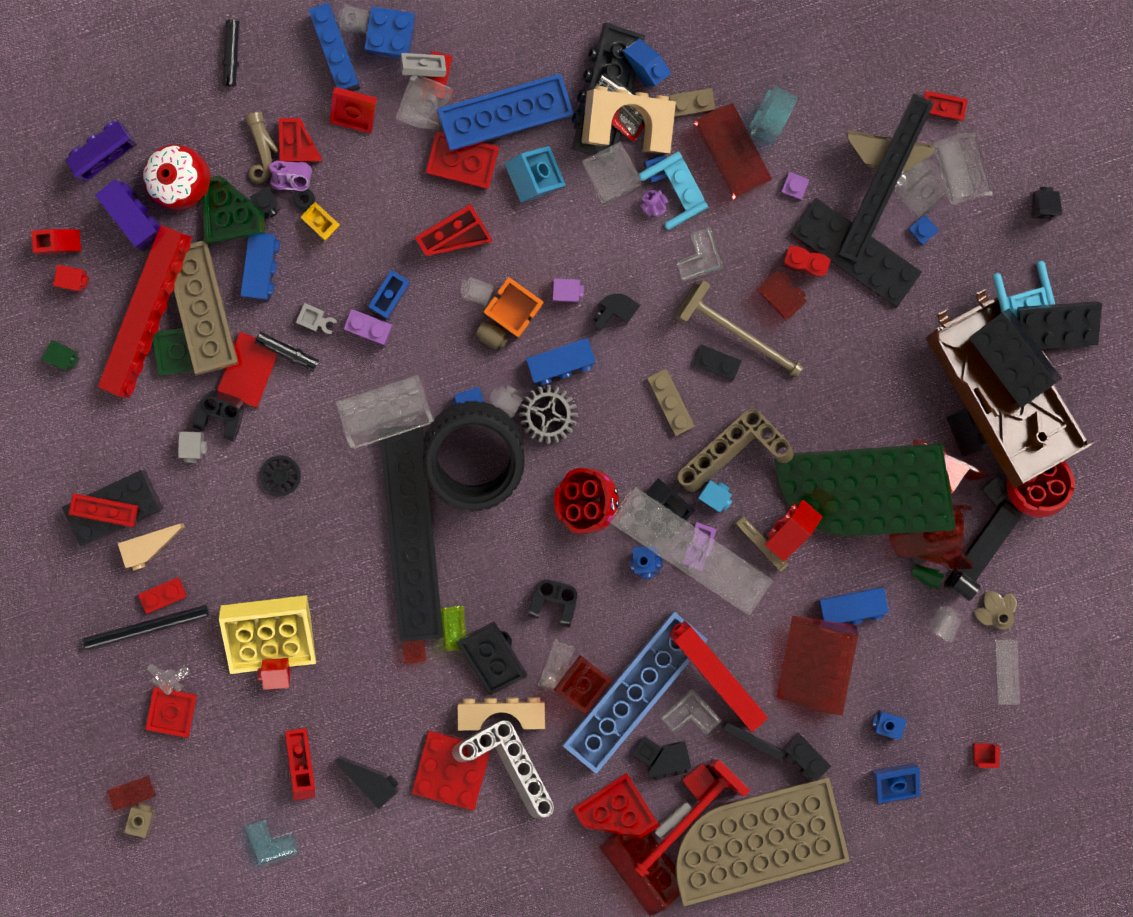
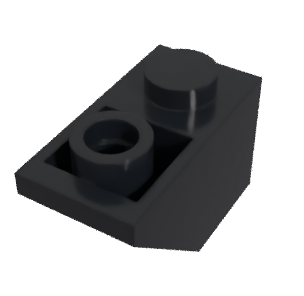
[647,740,691,780]

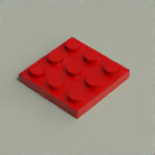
[412,730,491,811]

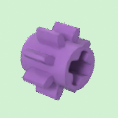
[640,190,669,217]

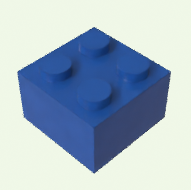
[365,6,416,59]

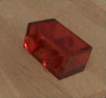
[757,270,807,321]

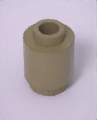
[475,321,509,351]

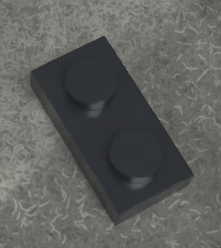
[693,345,742,381]

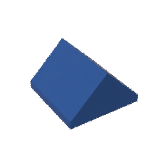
[872,763,921,804]

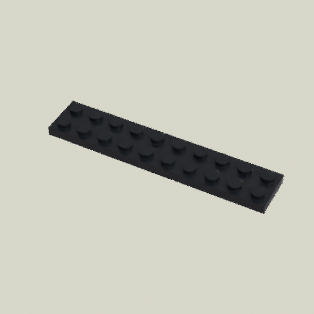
[379,422,444,642]

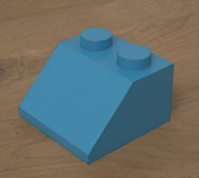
[504,146,566,203]

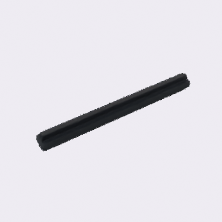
[82,605,209,649]

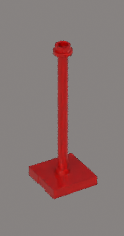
[633,759,751,877]

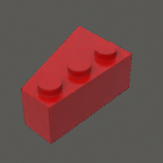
[414,203,493,256]

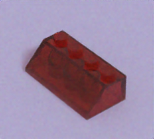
[694,103,772,200]
[599,833,680,917]

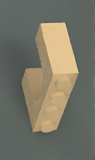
[582,86,676,155]

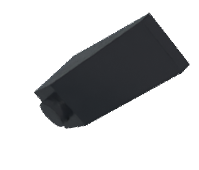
[335,756,399,809]

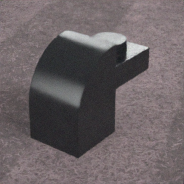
[593,294,640,332]

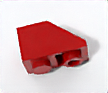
[31,229,82,255]

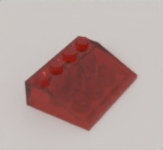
[777,616,859,716]

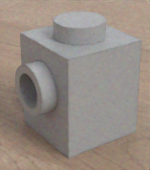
[178,432,207,463]

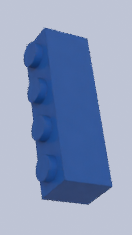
[308,2,361,91]

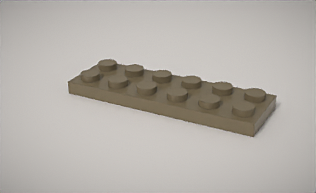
[174,240,238,376]

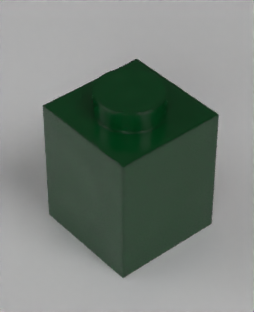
[42,340,79,372]

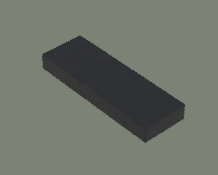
[722,721,784,760]

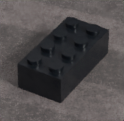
[969,308,1062,408]
[62,470,163,546]

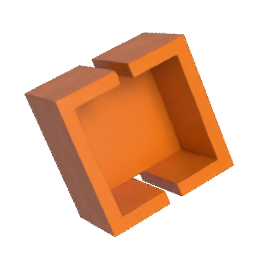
[483,277,544,339]

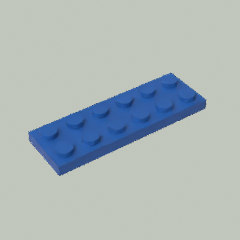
[437,73,574,151]

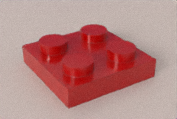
[330,87,377,134]
[145,686,198,738]

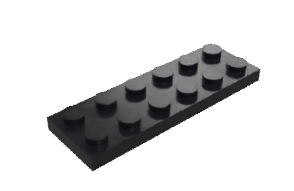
[791,198,922,308]

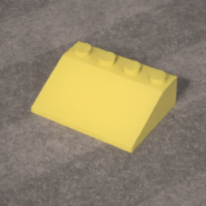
[219,595,316,674]

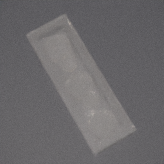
[994,639,1020,705]

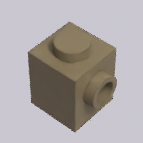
[124,803,156,838]

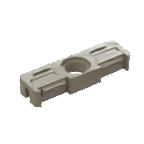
[735,515,789,572]

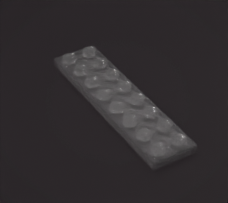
[609,486,774,616]

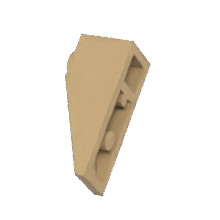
[118,523,184,571]

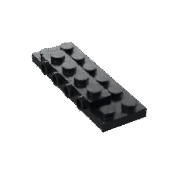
[572,22,645,161]

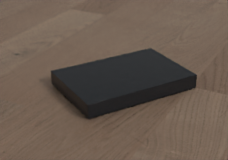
[456,621,528,695]

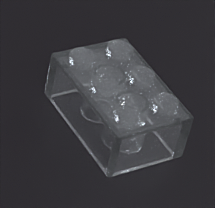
[934,132,993,205]

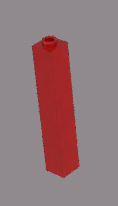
[668,620,768,732]

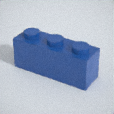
[241,233,280,301]
[526,338,596,386]
[818,587,889,629]

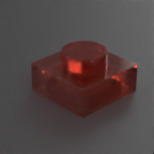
[403,640,427,663]

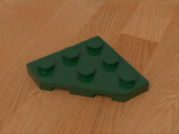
[202,176,265,244]

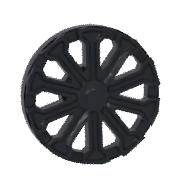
[260,455,301,496]

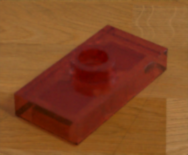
[107,775,156,811]

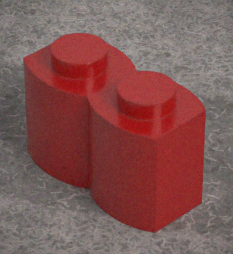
[782,246,831,278]

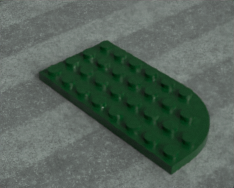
[774,443,956,536]

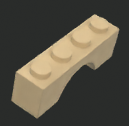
[458,697,545,731]

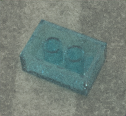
[749,86,799,146]

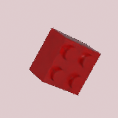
[765,500,823,562]

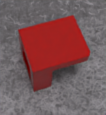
[973,743,1000,768]

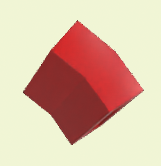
[682,763,718,801]

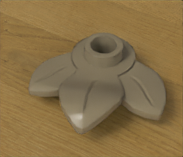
[974,591,1017,630]

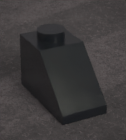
[1031,187,1062,220]

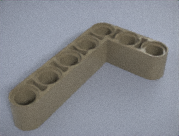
[678,409,794,492]

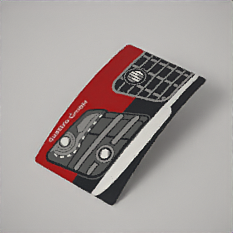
[584,73,645,141]

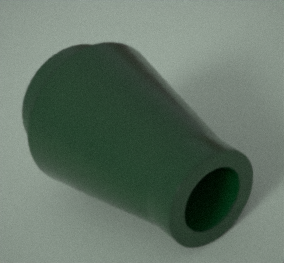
[911,564,945,590]

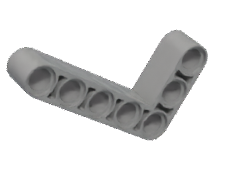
[452,720,554,818]

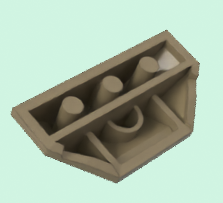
[846,130,935,171]

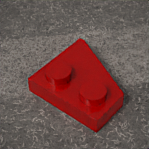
[279,118,322,162]

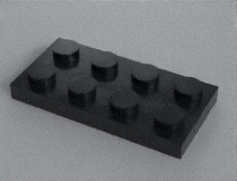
[1017,301,1102,349]

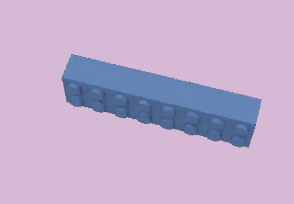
[563,610,708,774]

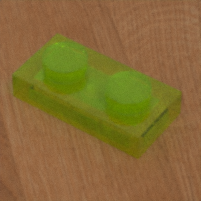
[441,606,466,651]

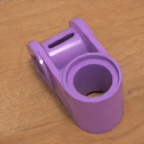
[269,161,312,191]

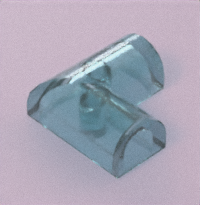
[244,819,299,867]

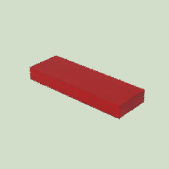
[68,493,138,527]

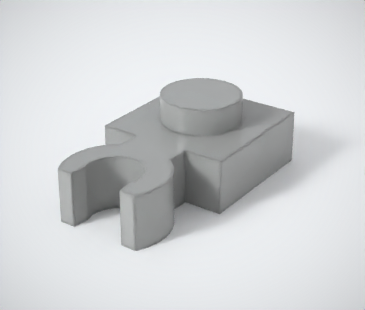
[296,303,337,334]

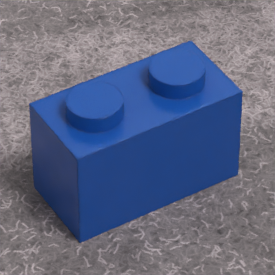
[368,270,411,320]

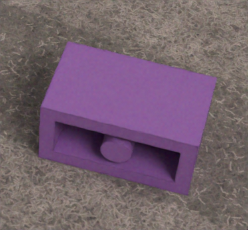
[344,309,394,346]

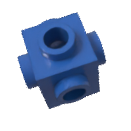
[630,545,663,579]

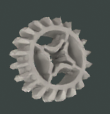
[519,385,578,444]

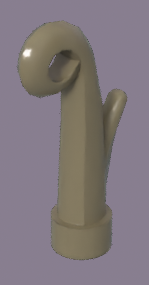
[245,112,279,184]

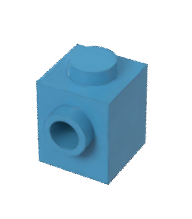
[697,480,733,513]

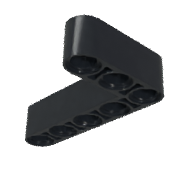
[944,500,1023,601]

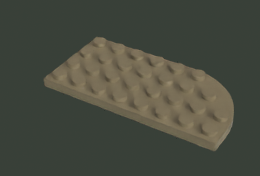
[675,777,850,906]

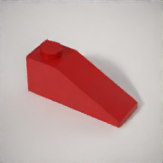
[285,728,315,801]

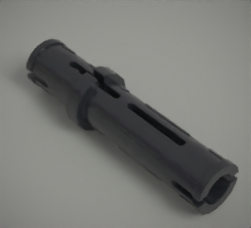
[222,19,240,87]
[254,331,319,372]

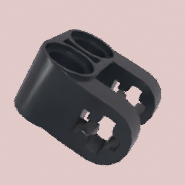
[193,390,245,442]
[528,579,577,628]

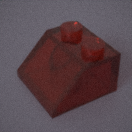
[553,655,612,714]

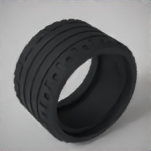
[423,400,525,511]

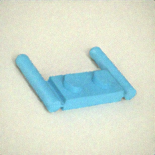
[638,151,709,230]
[993,261,1055,318]

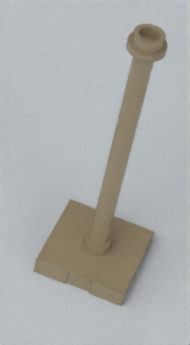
[674,280,803,377]

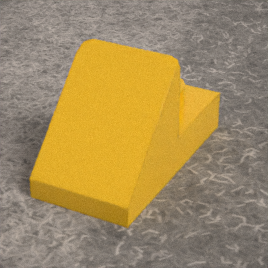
[301,202,340,240]

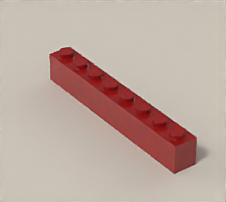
[98,225,193,398]

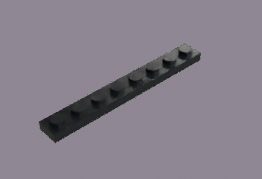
[839,93,934,263]

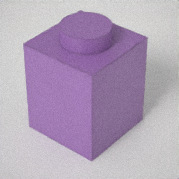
[553,278,584,303]

